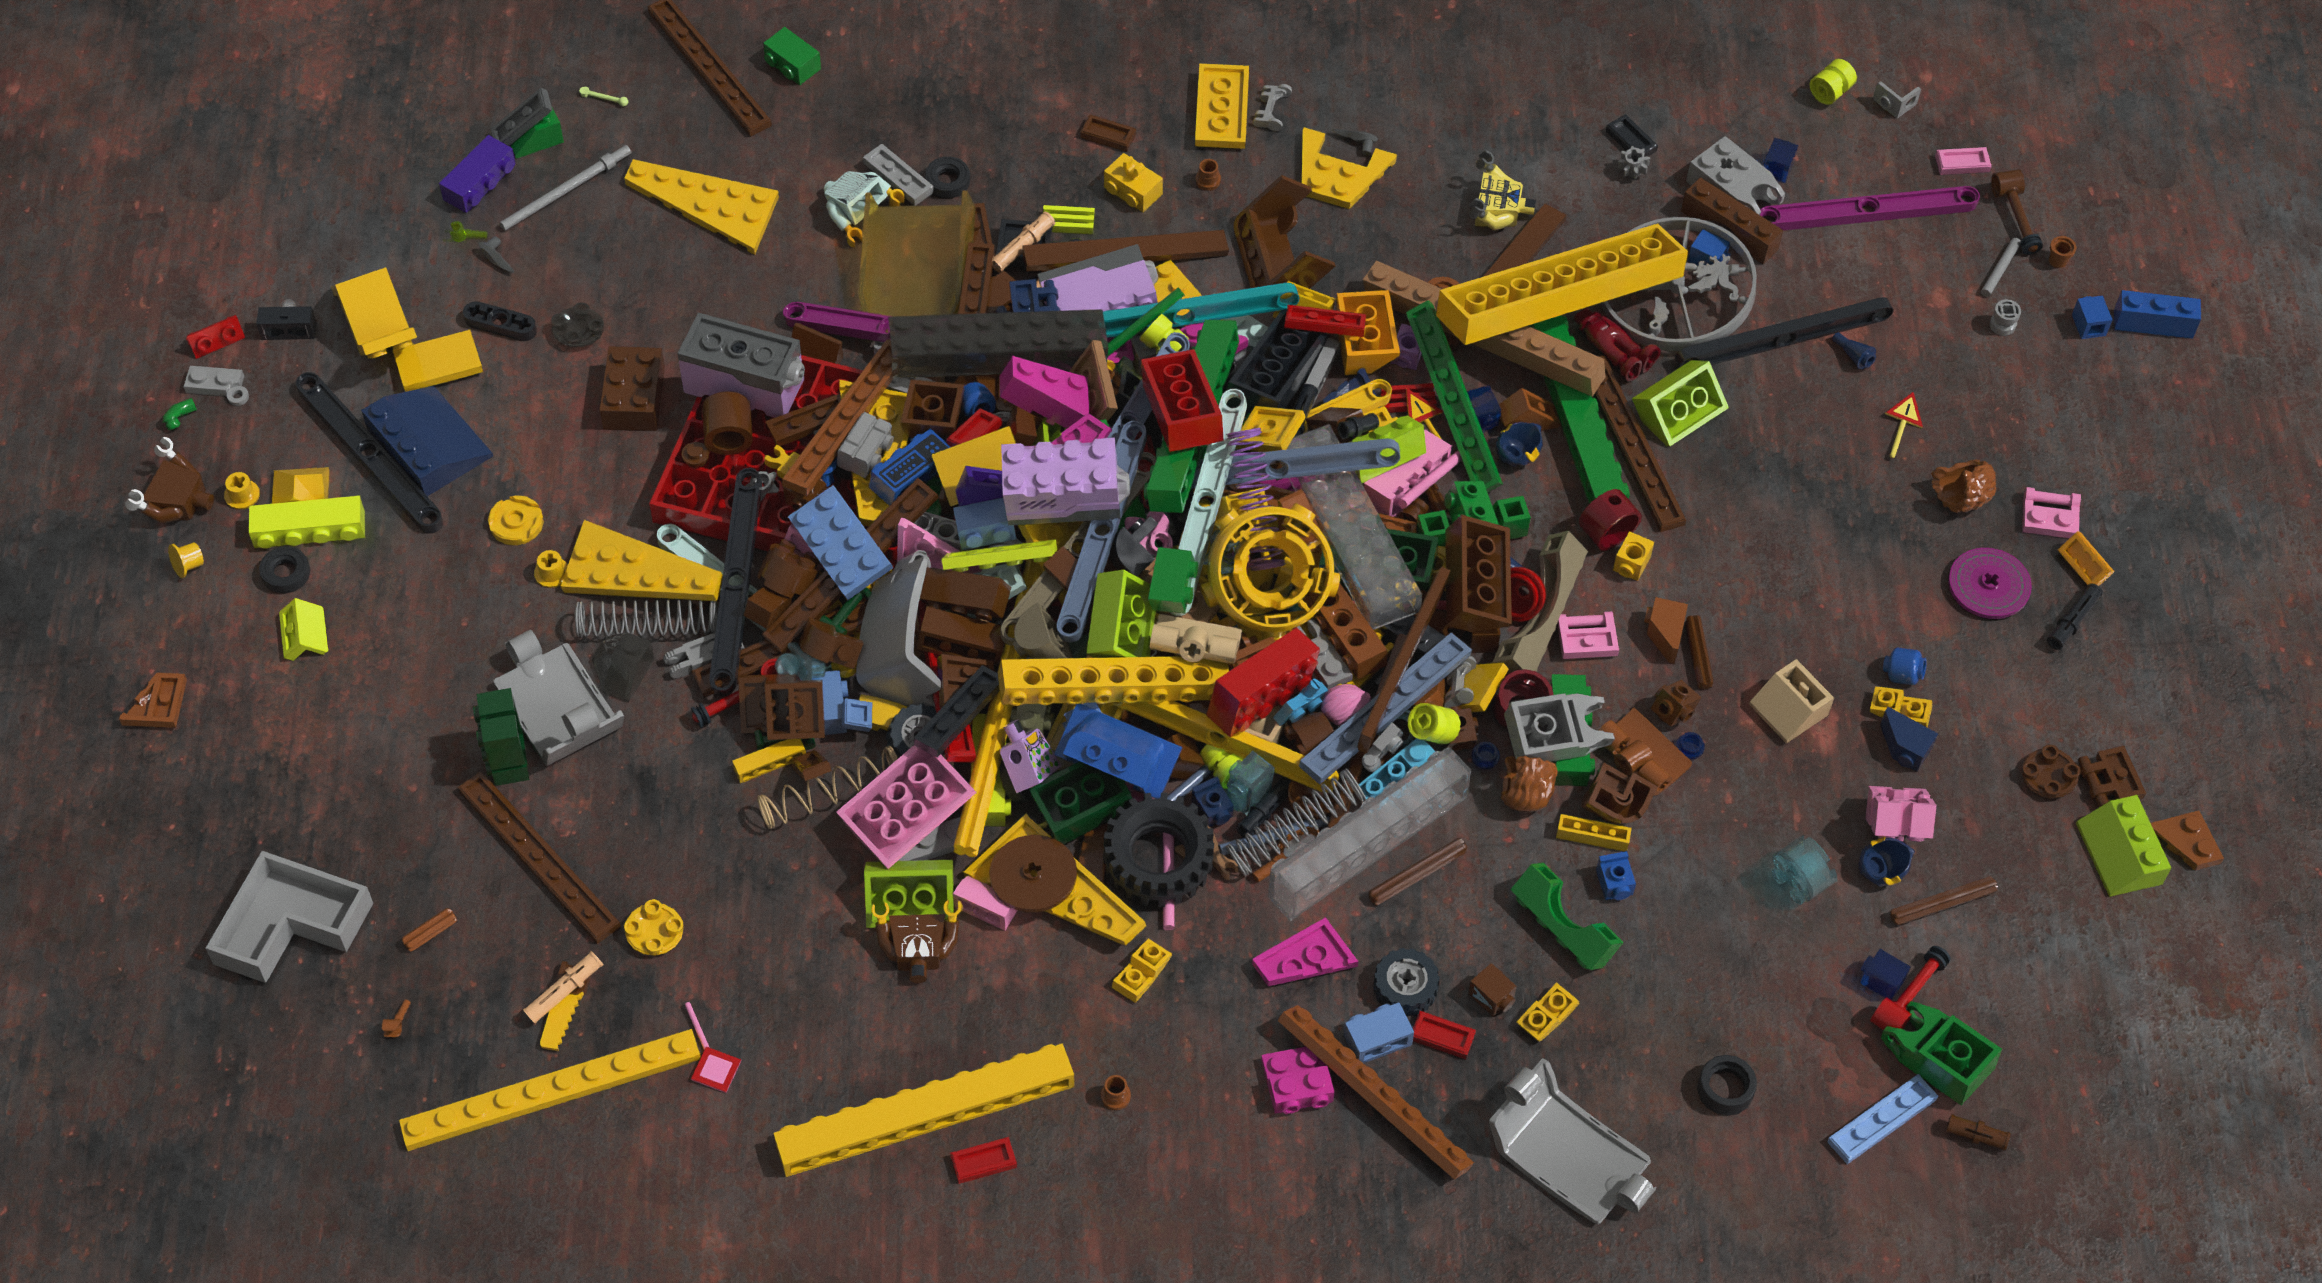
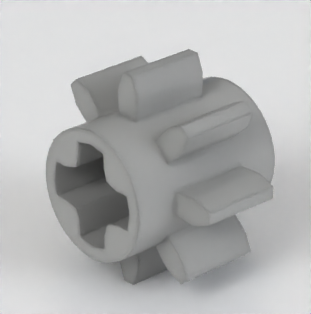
[1618,146,1650,179]

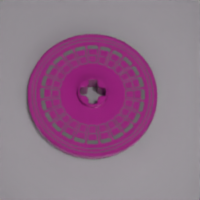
[1948,548,2032,619]

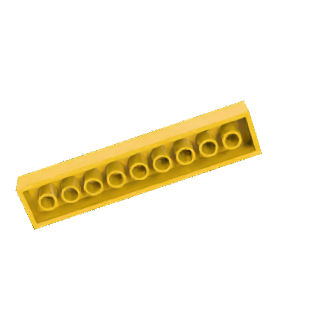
[1436,223,1688,345]

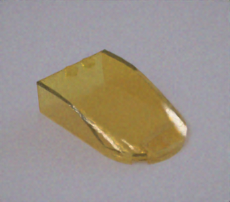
[859,191,976,333]

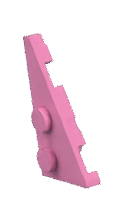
[897,518,982,574]

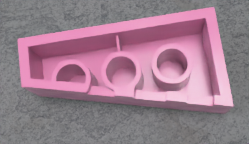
[1360,430,1452,518]

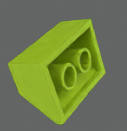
[1632,360,1729,446]
[1343,415,1426,483]
[1087,570,1156,658]
[2076,795,2171,897]
[864,860,954,928]

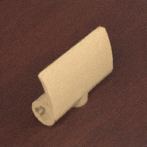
[1150,614,1242,664]

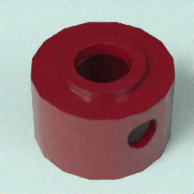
[1578,489,1642,551]
[1492,669,1554,729]

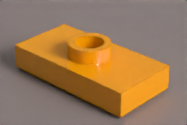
[2058,531,2115,586]

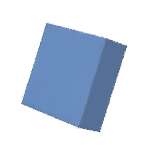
[842,698,872,732]

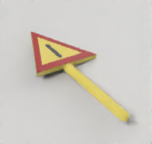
[1885,392,1923,458]

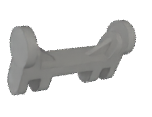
[1253,84,1292,131]
[1444,656,1476,708]

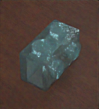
[1227,751,1275,816]

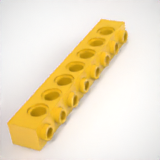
[998,656,1229,706]

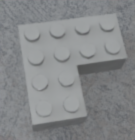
[206,851,373,983]

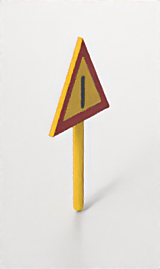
[1406,388,1452,456]

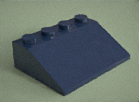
[361,386,493,496]

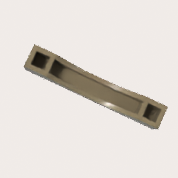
[1492,531,1588,680]

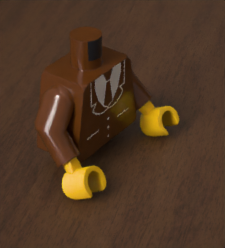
[871,900,963,983]

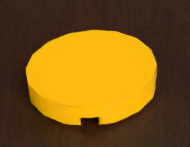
[488,495,544,545]

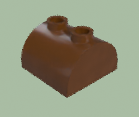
[900,379,964,443]

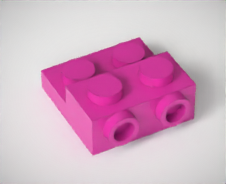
[1261,1047,1334,1114]

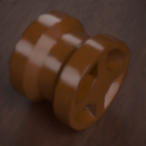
[1397,498,1431,523]

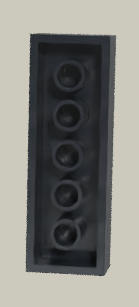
[1226,309,1331,417]

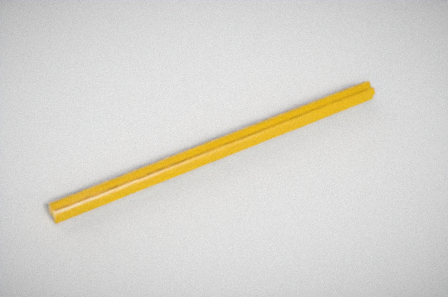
[953,559,1043,857]

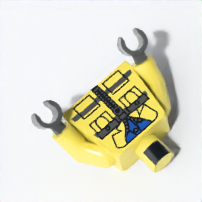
[1469,151,1536,231]

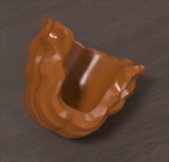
[1931,459,1996,513]
[1501,756,1558,812]

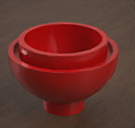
[1511,567,1546,622]

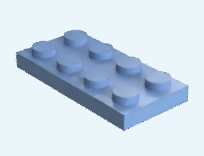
[788,485,893,600]

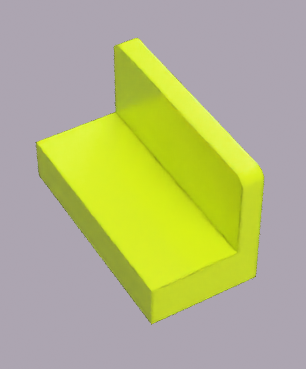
[279,598,328,661]

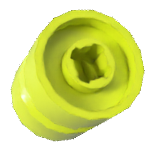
[1809,59,1857,105]
[1139,314,1190,354]
[1408,703,1460,744]
[1200,735,1252,789]

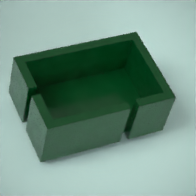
[473,688,530,786]

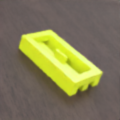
[1043,205,1095,234]

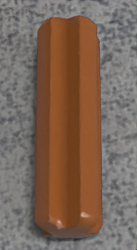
[402,908,457,952]

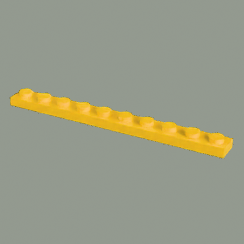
[399,1029,701,1151]

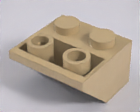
[1749,659,1834,743]

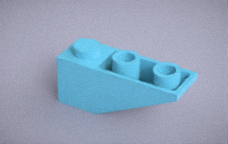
[1358,738,1440,809]

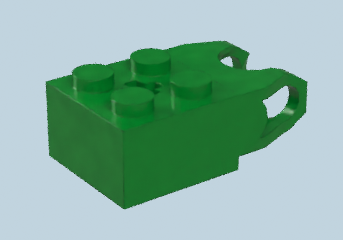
[1881,1001,2002,1106]

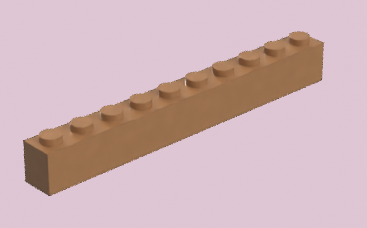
[1363,260,1606,396]

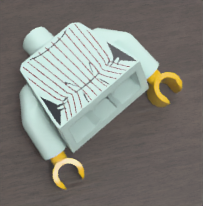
[824,171,905,248]

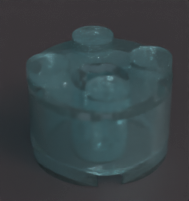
[1771,835,1837,905]

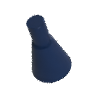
[1832,332,1876,370]

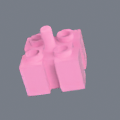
[1866,786,1936,842]

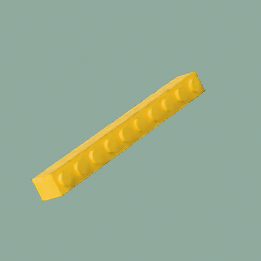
[774,1043,1074,1177]

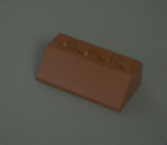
[1445,515,1512,632]

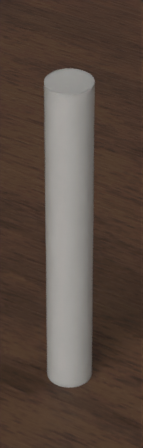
[1981,238,2020,297]

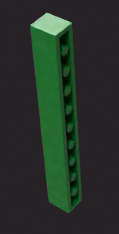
[1528,315,1630,504]
[1144,320,1239,513]

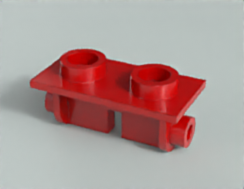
[186,315,246,359]

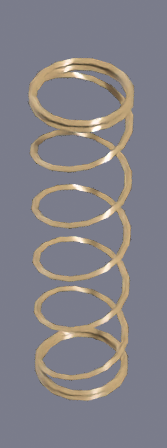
[757,746,898,830]

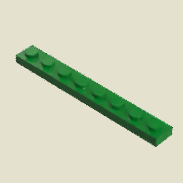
[1406,300,1503,493]

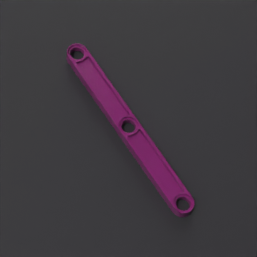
[1760,186,1980,230]
[783,302,1002,358]

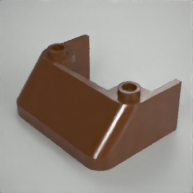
[1233,175,1336,289]

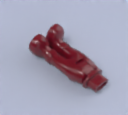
[1573,308,1661,381]

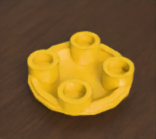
[624,899,684,956]

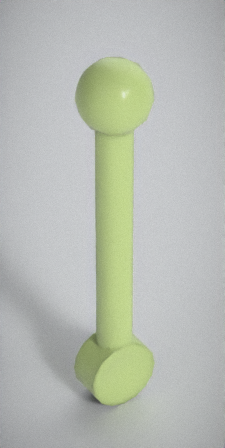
[579,87,628,107]

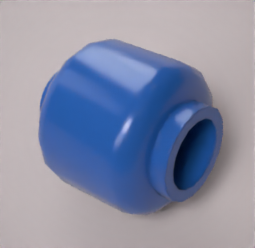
[960,382,996,419]
[1883,647,1927,685]

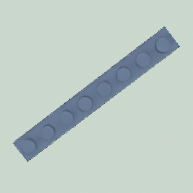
[1299,633,1472,784]

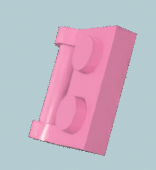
[2022,487,2081,538]
[1556,611,1619,659]

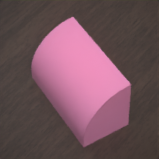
[953,876,1018,931]

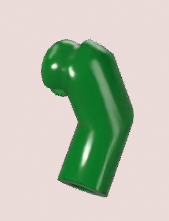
[162,398,197,430]

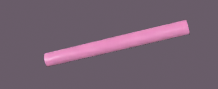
[1398,451,1462,508]
[1163,832,1174,930]

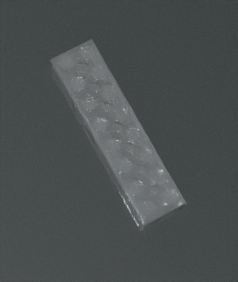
[1279,424,1422,630]
[1268,747,1471,921]

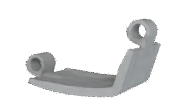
[856,550,941,710]
[494,629,624,766]
[1489,1058,1656,1225]

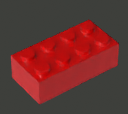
[1141,349,1224,452]
[1206,627,1320,737]

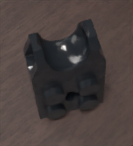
[1108,356,1159,435]

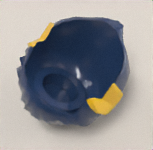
[1495,422,1543,466]
[1858,836,1915,887]

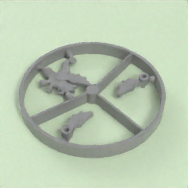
[1601,217,1757,351]

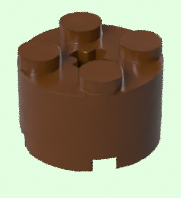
[757,539,822,598]
[1282,711,1334,756]

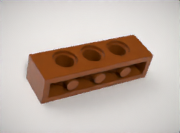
[1302,583,1387,679]

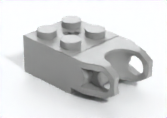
[1686,136,1785,215]
[1504,693,1615,762]

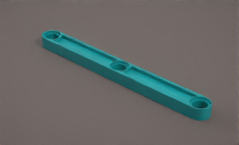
[1067,283,1300,342]

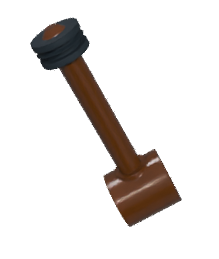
[1991,169,2043,255]

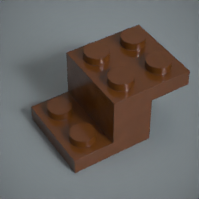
[738,674,825,740]

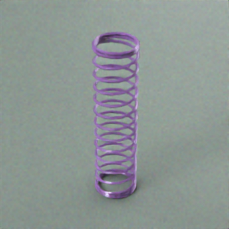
[1226,428,1286,571]

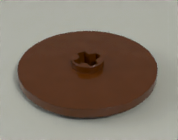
[989,835,1077,912]

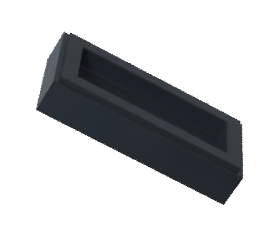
[1606,114,1658,157]

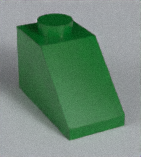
[510,107,564,159]

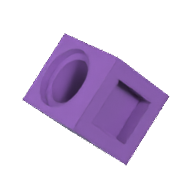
[1391,324,1422,370]

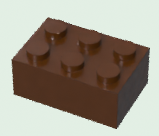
[600,346,665,431]

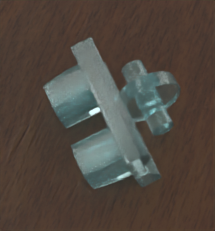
[775,642,825,681]

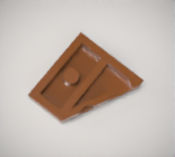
[119,673,187,728]
[2151,810,2224,871]

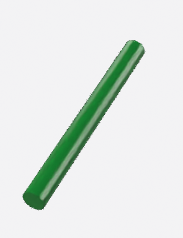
[1103,287,1185,358]

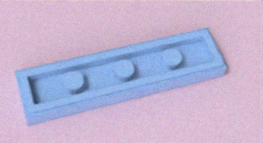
[1827,1074,1938,1164]

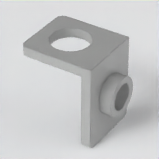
[1873,81,1921,118]

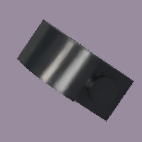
[1110,516,1158,577]

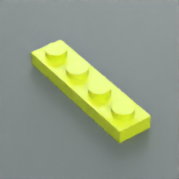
[941,539,1057,572]

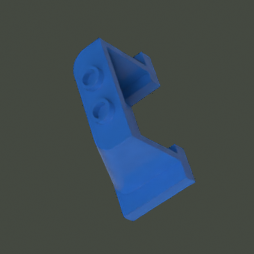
[1054,703,1182,799]

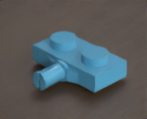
[1273,679,1328,726]

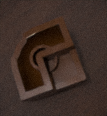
[1581,763,1658,825]

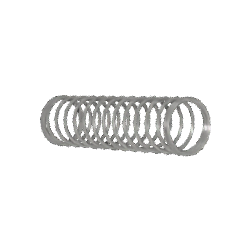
[575,600,718,637]
[1226,769,1366,876]

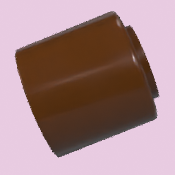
[702,391,753,455]

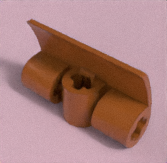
[1598,708,1692,796]

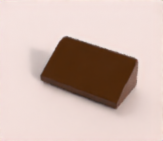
[791,323,843,364]

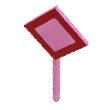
[685,1002,741,1093]

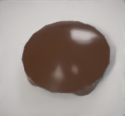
[2021,745,2081,799]

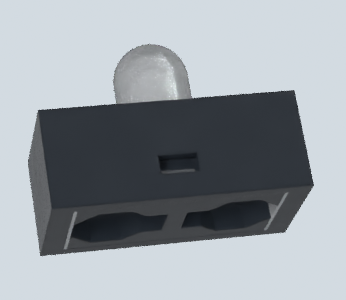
[256,299,317,340]

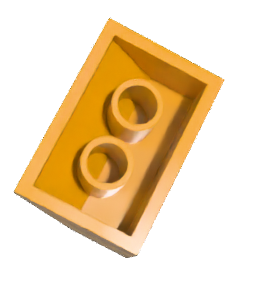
[1335,290,1400,375]

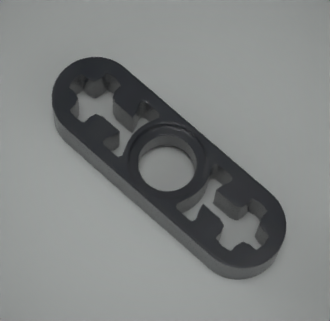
[463,301,537,341]

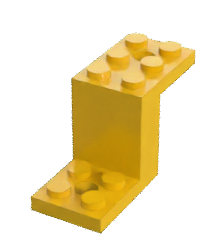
[330,267,417,359]

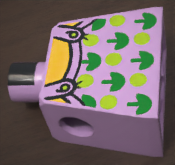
[1000,719,1061,793]

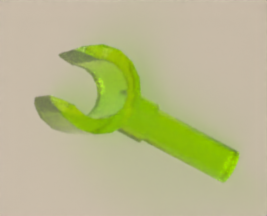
[449,221,488,242]

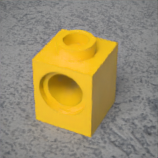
[1613,531,1654,581]

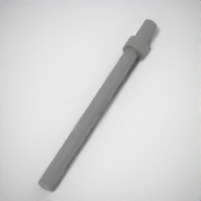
[500,145,631,231]

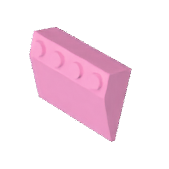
[837,745,976,869]

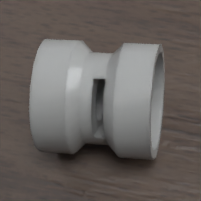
[1990,299,2021,336]

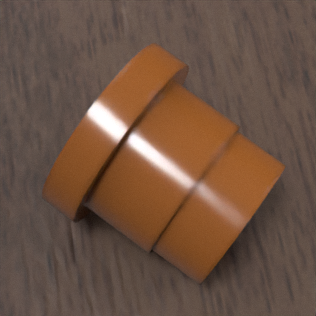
[1195,159,1221,191]
[2049,236,2077,268]
[1101,1075,1131,1110]

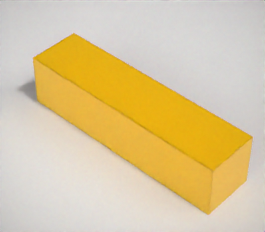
[732,739,806,784]
[1556,814,1632,852]

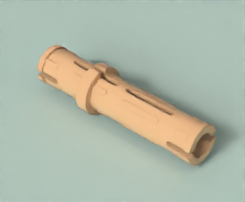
[993,212,1055,273]
[523,951,604,1024]

